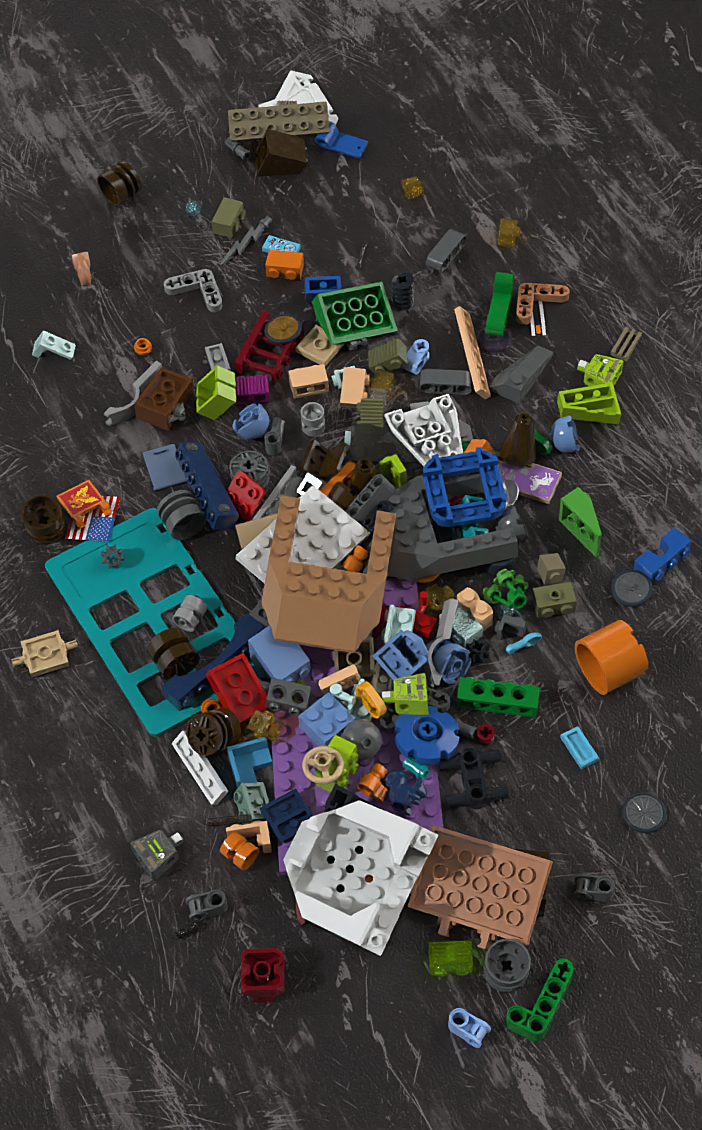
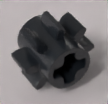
[466,639,490,664]

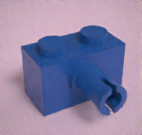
[304,276,341,302]

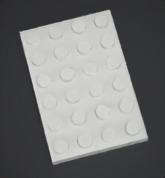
[236,485,370,584]

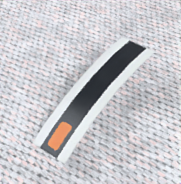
[528,301,546,336]

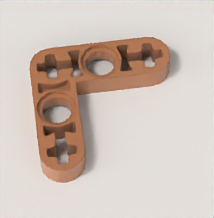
[516,283,570,324]

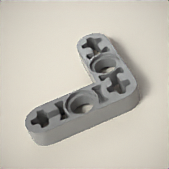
[164,269,223,312]

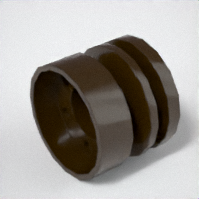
[97,160,142,206]
[21,495,66,545]
[186,707,241,756]

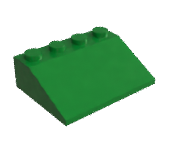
[312,282,398,345]

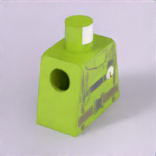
[577,354,623,386]
[382,673,429,715]

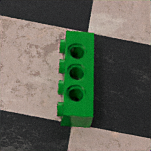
[457,677,540,718]

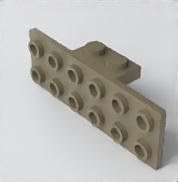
[228,101,330,142]

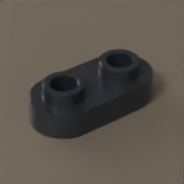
[362,500,394,535]

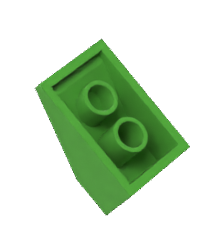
[559,487,602,557]

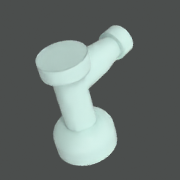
[330,684,356,707]

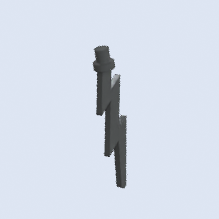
[220,216,272,267]

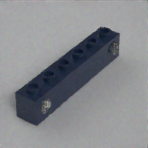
[175,442,239,530]

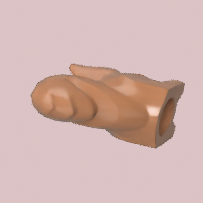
[72,252,91,286]

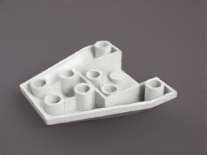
[384,394,463,466]

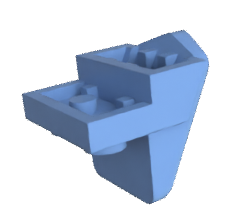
[373,630,428,680]

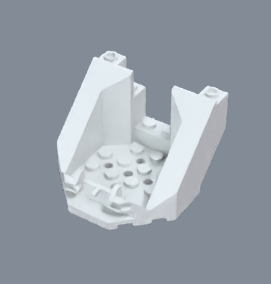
[283,800,438,956]

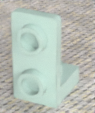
[32,331,76,360]

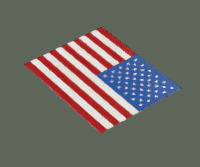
[65,496,120,541]

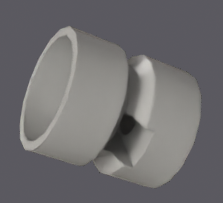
[301,402,325,436]
[172,595,207,632]

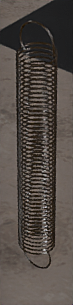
[203,814,256,827]

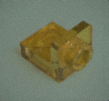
[401,176,424,199]

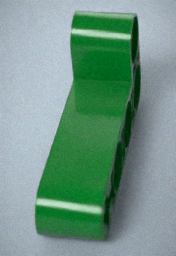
[485,272,514,337]
[506,959,574,1042]

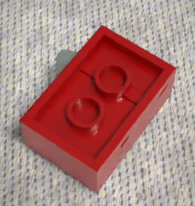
[205,653,270,724]

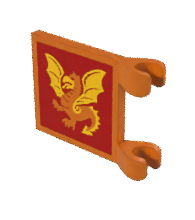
[56,480,112,529]

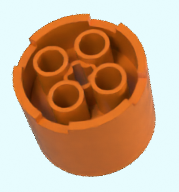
[575,620,648,695]

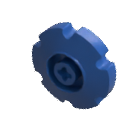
[394,706,459,765]

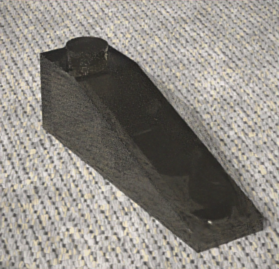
[350,424,419,462]

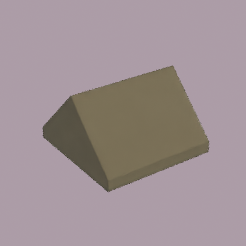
[334,637,375,677]

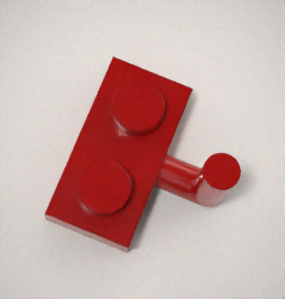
[400,591,437,638]

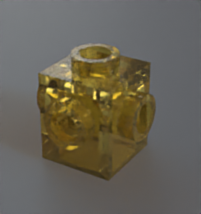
[247,710,283,742]

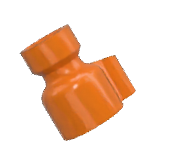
[341,545,370,573]
[357,763,389,803]

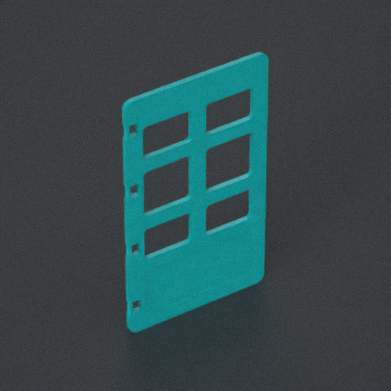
[45,508,266,737]

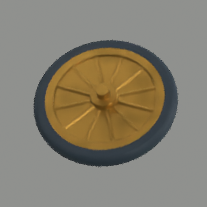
[265,314,302,344]

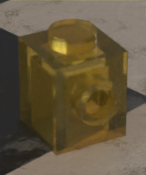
[498,218,521,247]
[370,371,394,402]

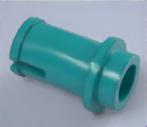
[403,756,430,780]

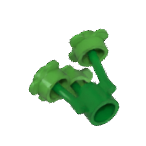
[483,569,529,609]

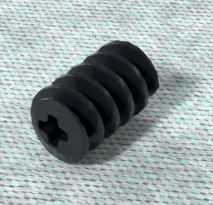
[392,272,414,309]

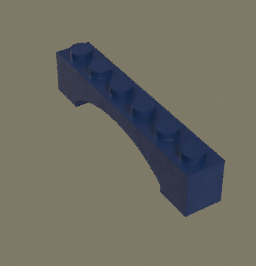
[161,613,264,711]

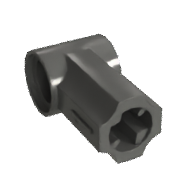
[264,417,285,456]

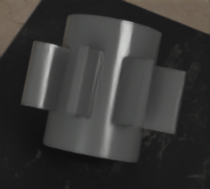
[101,544,124,569]

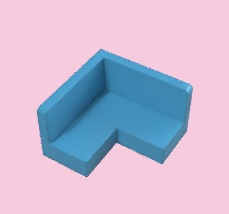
[227,737,273,788]

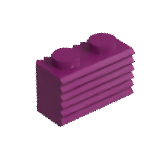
[234,375,270,405]

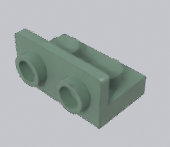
[234,782,269,825]

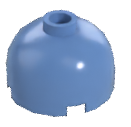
[233,403,270,440]
[548,415,579,453]
[432,643,471,684]

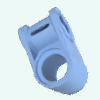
[401,339,429,375]
[448,1008,491,1048]

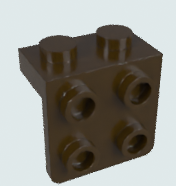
[299,439,349,480]

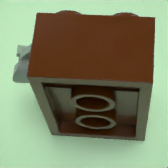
[134,368,194,430]

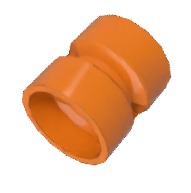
[220,831,260,871]

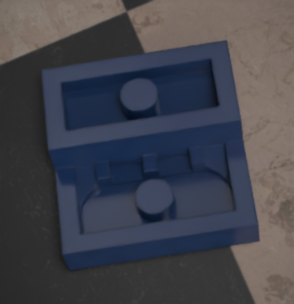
[259,788,313,843]

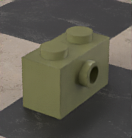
[532,582,576,618]

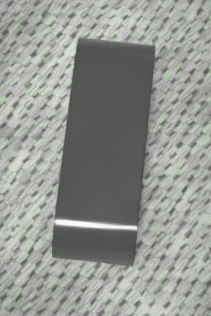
[426,229,467,272]
[419,369,472,395]
[346,474,394,525]

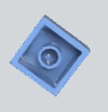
[298,692,356,747]

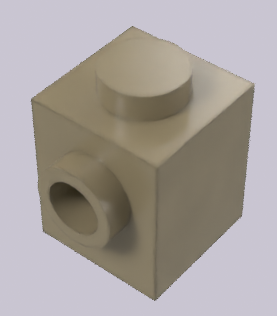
[537,553,566,585]

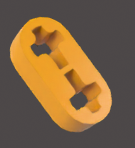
[355,681,387,719]

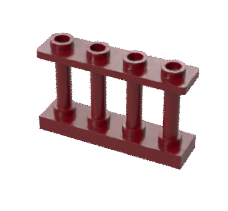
[234,310,304,385]

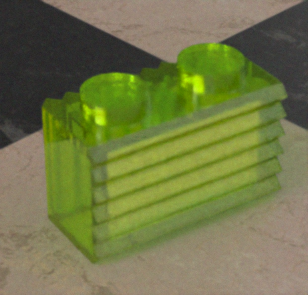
[428,941,473,976]

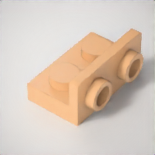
[318,664,361,695]

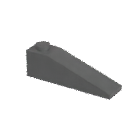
[489,346,554,404]

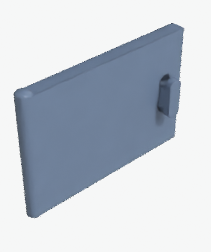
[142,444,187,491]

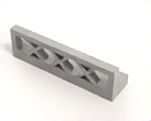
[252,465,304,520]

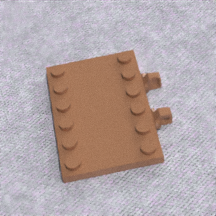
[408,825,553,950]

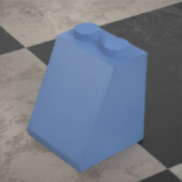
[248,626,311,683]

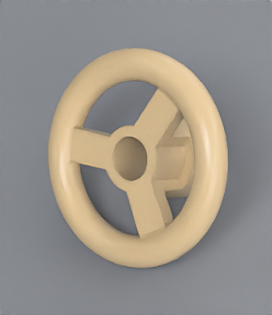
[302,746,344,784]

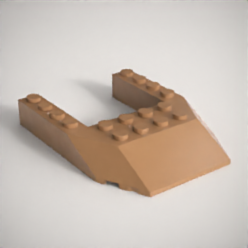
[261,495,396,653]

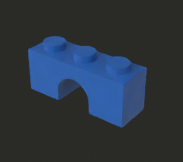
[633,527,691,583]

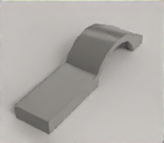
[104,361,162,426]
[422,598,458,688]

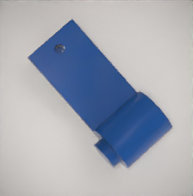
[314,121,368,159]

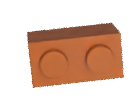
[265,250,304,280]

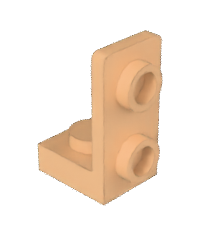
[226,820,272,853]

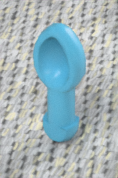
[506,632,542,654]

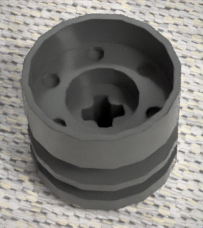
[229,450,270,496]
[157,490,206,540]
[483,938,531,993]

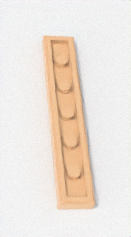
[454,306,491,400]

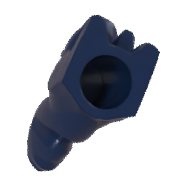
[384,770,427,816]

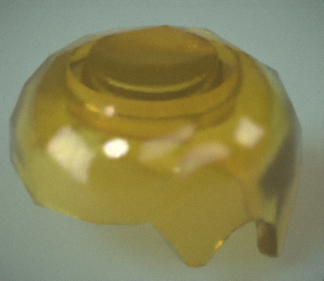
[425,584,455,611]

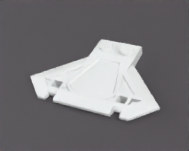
[258,71,338,124]

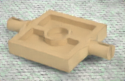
[11,630,78,677]

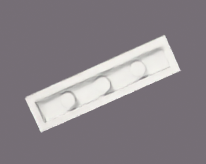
[172,730,228,805]

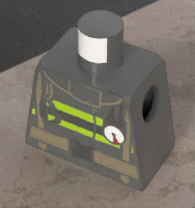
[130,830,184,881]

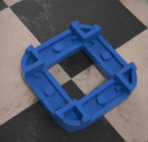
[423,447,506,527]

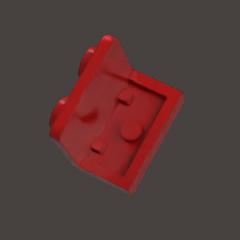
[227,471,265,522]

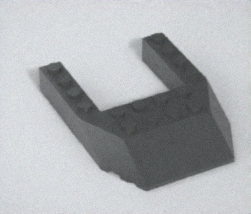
[359,471,519,581]

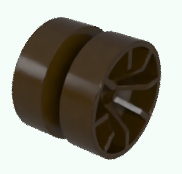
[147,627,200,680]

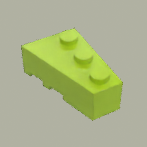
[557,382,621,425]

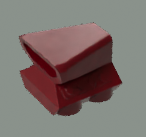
[241,948,285,1003]

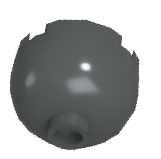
[495,504,530,542]
[340,719,382,761]

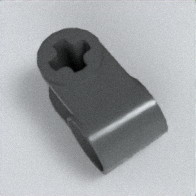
[573,873,615,902]
[185,890,228,922]

